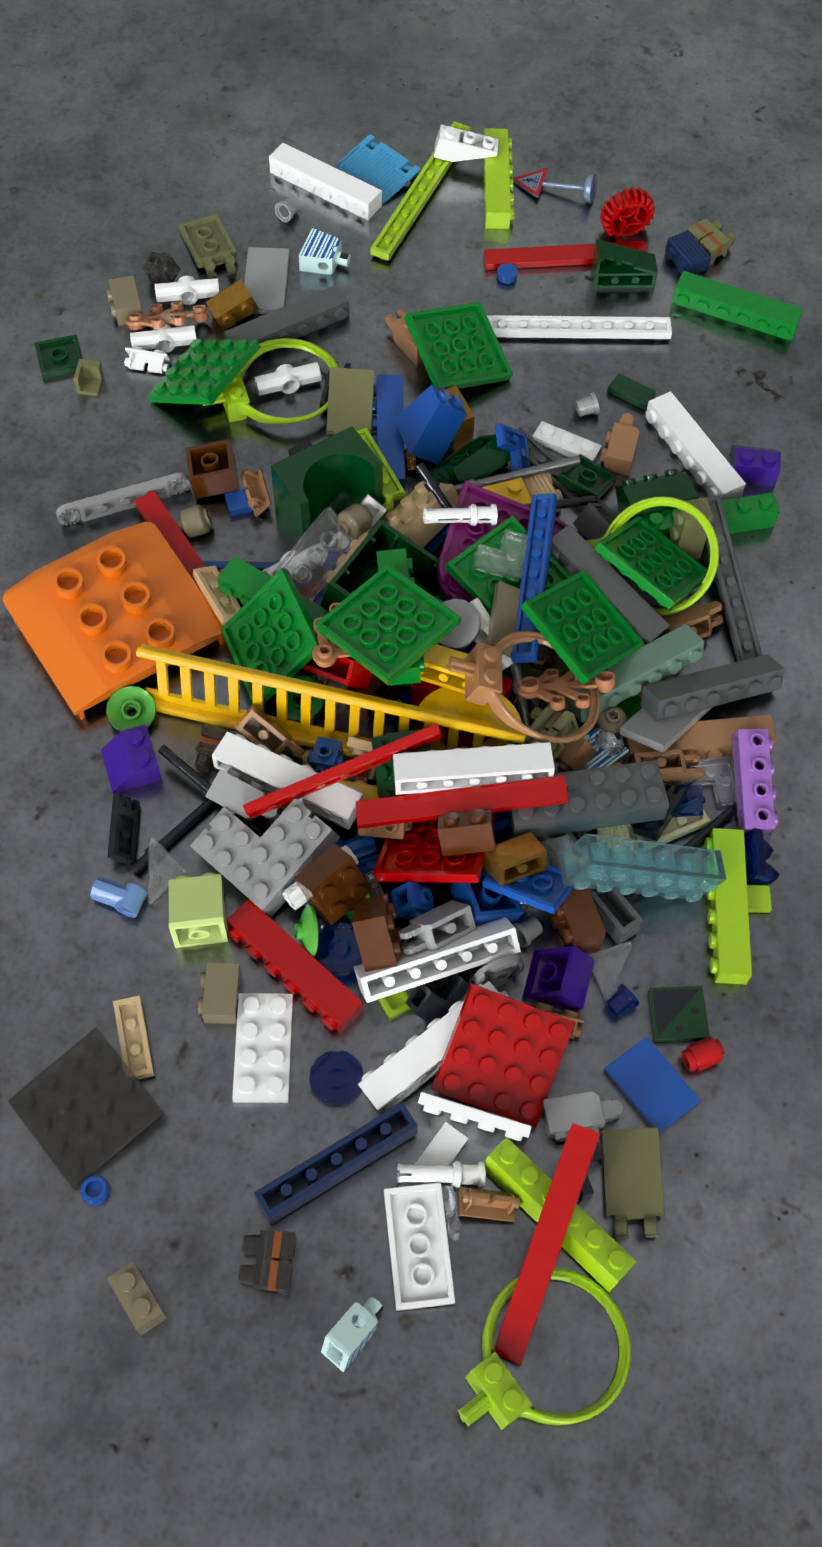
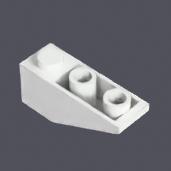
[434,124,499,162]

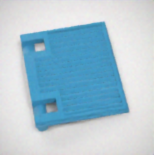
[333,134,421,204]

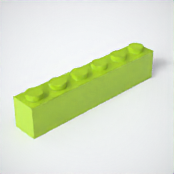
[484,128,514,229]
[704,828,752,985]
[484,1137,637,1293]

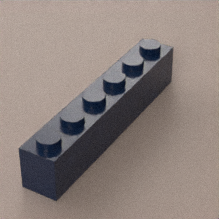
[254,1102,418,1225]

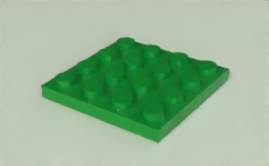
[404,302,513,389]
[147,339,261,405]
[445,515,571,617]
[594,515,708,609]
[315,564,461,686]
[221,568,319,704]
[520,570,645,685]

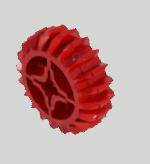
[600,186,655,238]

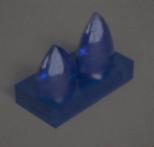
[744,828,780,885]

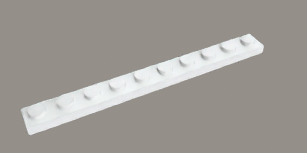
[487,315,672,339]

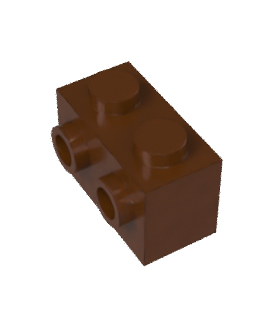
[438,809,496,856]

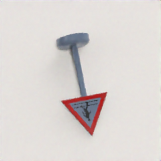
[511,168,597,204]

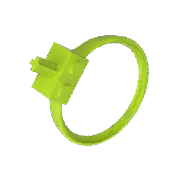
[202,338,339,424]
[586,497,719,616]
[458,1268,631,1430]

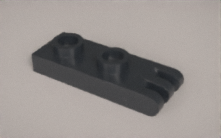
[633,782,688,841]
[107,793,140,865]

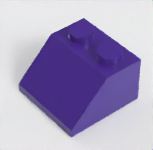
[730,445,781,487]
[101,724,162,794]
[522,946,594,1010]

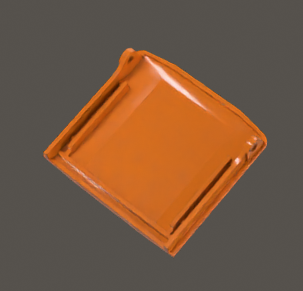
[3,522,225,720]

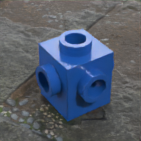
[307,736,345,773]
[391,881,434,921]

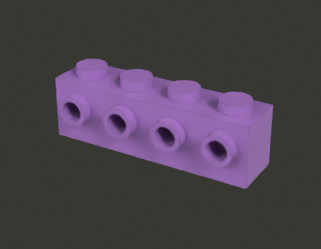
[732,729,778,833]

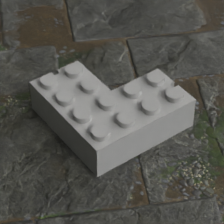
[190,798,340,917]

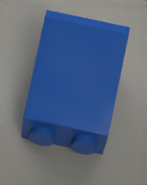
[394,385,467,465]

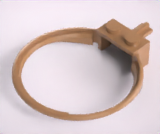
[446,631,600,743]

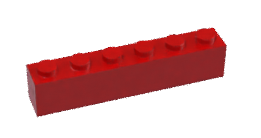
[303,657,373,690]
[226,899,363,1034]

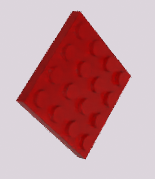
[373,812,497,883]
[431,983,575,1128]

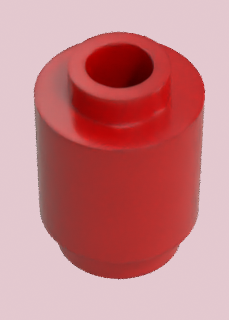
[681,1036,725,1072]

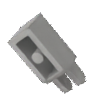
[205,769,281,821]
[398,900,476,955]
[542,1091,624,1142]

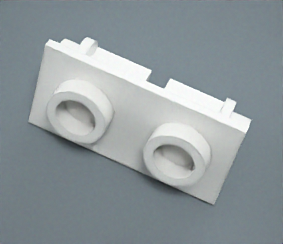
[125,346,172,374]

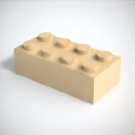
[371,481,459,548]

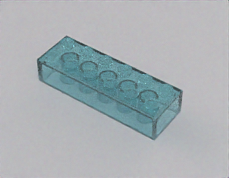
[559,834,726,902]

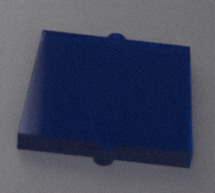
[668,784,705,817]

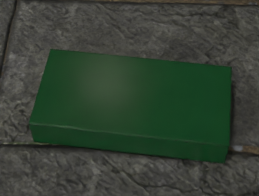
[607,373,656,410]

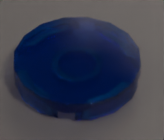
[314,922,363,976]
[309,1051,364,1106]

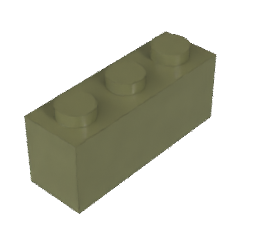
[669,497,713,559]

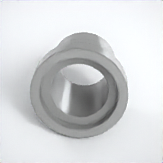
[275,197,300,222]
[575,392,600,417]
[512,916,543,948]

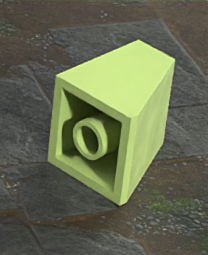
[168,872,228,948]

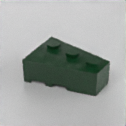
[591,239,658,289]

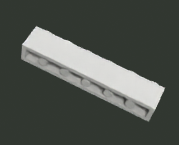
[269,143,382,220]
[645,391,746,500]
[212,732,363,830]
[393,742,555,795]
[354,917,521,1003]
[358,981,500,1115]

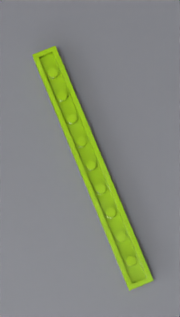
[370,121,472,261]

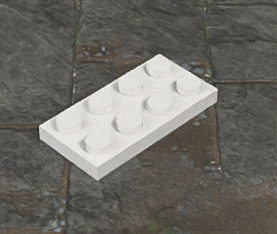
[232,993,293,1103]
[418,1092,532,1141]
[384,1183,455,1311]

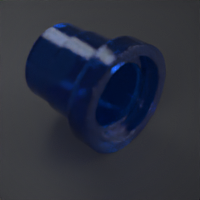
[606,984,640,1017]

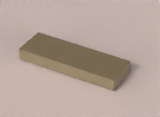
[487,581,521,656]

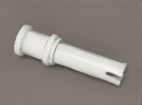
[423,504,498,526]
[397,1161,486,1188]

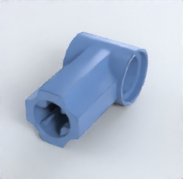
[90,876,148,918]

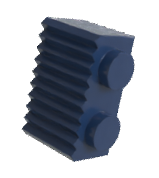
[665,230,711,274]

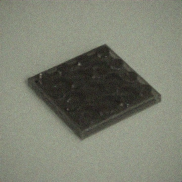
[8,1027,164,1188]

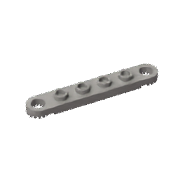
[56,472,191,526]

